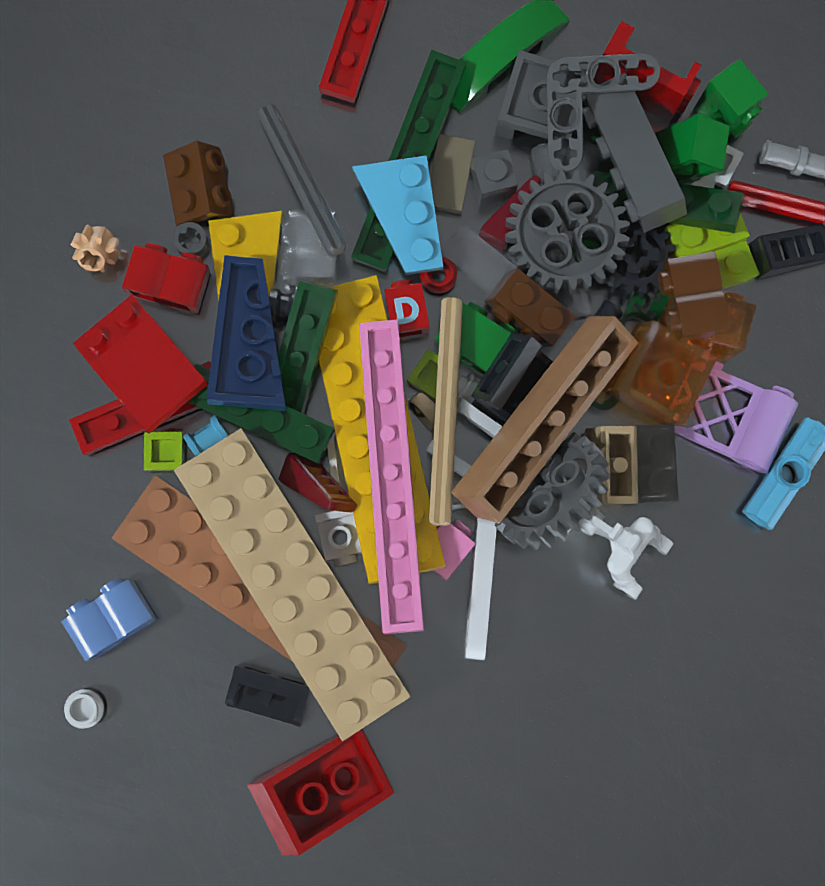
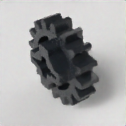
[595,217,676,299]

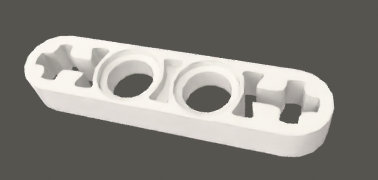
[465,518,497,660]

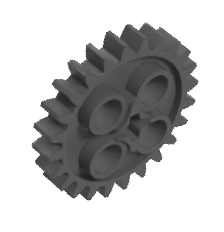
[505,170,630,294]
[495,432,610,550]

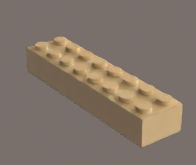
[174,428,410,741]

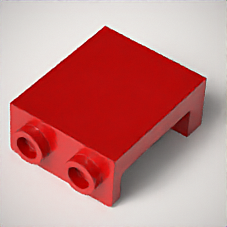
[593,21,702,123]

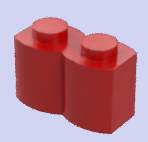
[122,243,210,314]

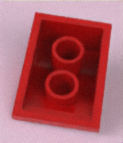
[73,294,208,434]
[247,729,394,856]

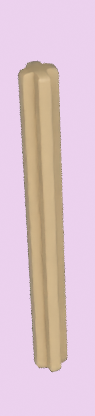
[429,297,463,526]

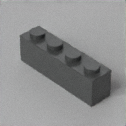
[583,73,687,233]

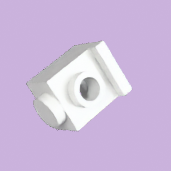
[315,511,362,567]

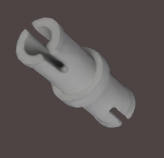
[759,140,825,179]

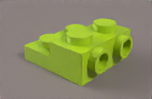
[662,212,760,290]

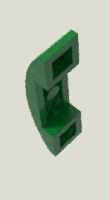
[452,0,570,113]

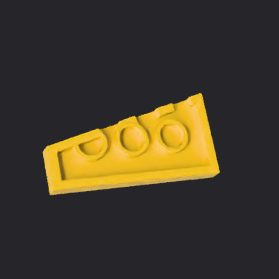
[208,211,283,301]

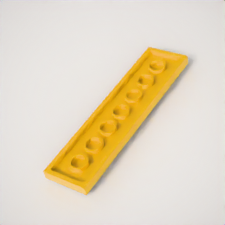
[319,275,446,585]

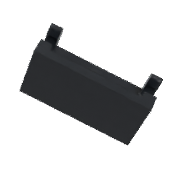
[225,664,311,727]

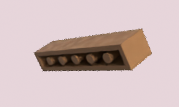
[451,316,638,524]

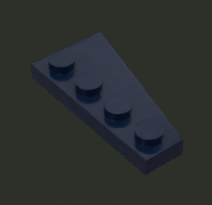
[207,255,286,411]

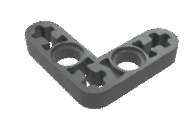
[547,53,660,172]

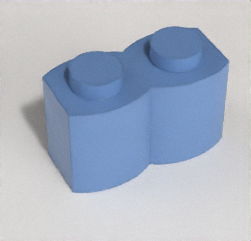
[61,577,157,661]

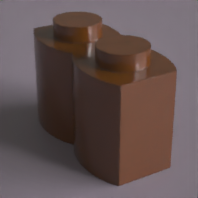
[658,251,730,342]

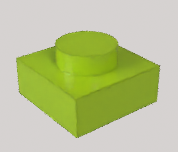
[407,349,438,401]
[144,432,185,471]

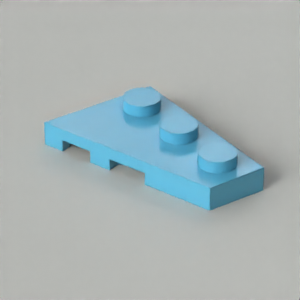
[352,155,443,275]

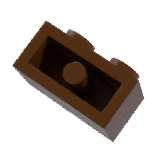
[484,268,576,348]

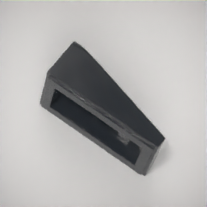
[748,224,825,279]

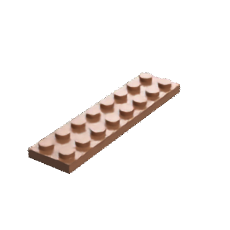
[112,475,407,667]

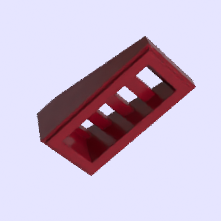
[478,175,541,252]
[278,453,357,513]

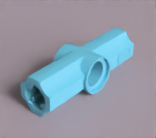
[742,417,825,530]

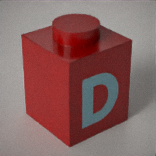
[384,280,430,339]

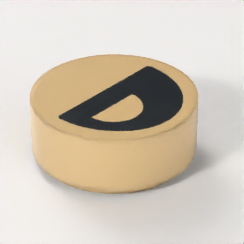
[408,392,435,430]

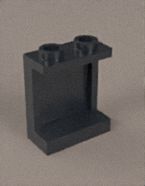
[471,332,553,423]

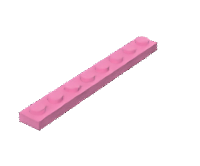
[359,319,424,634]

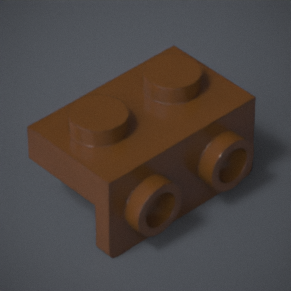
[163,140,233,226]

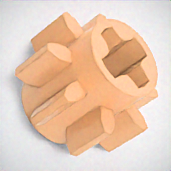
[71,225,120,273]

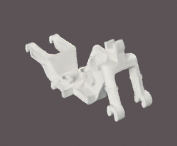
[426,399,673,600]

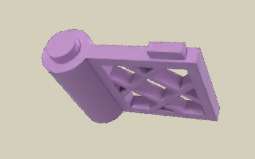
[662,356,799,474]

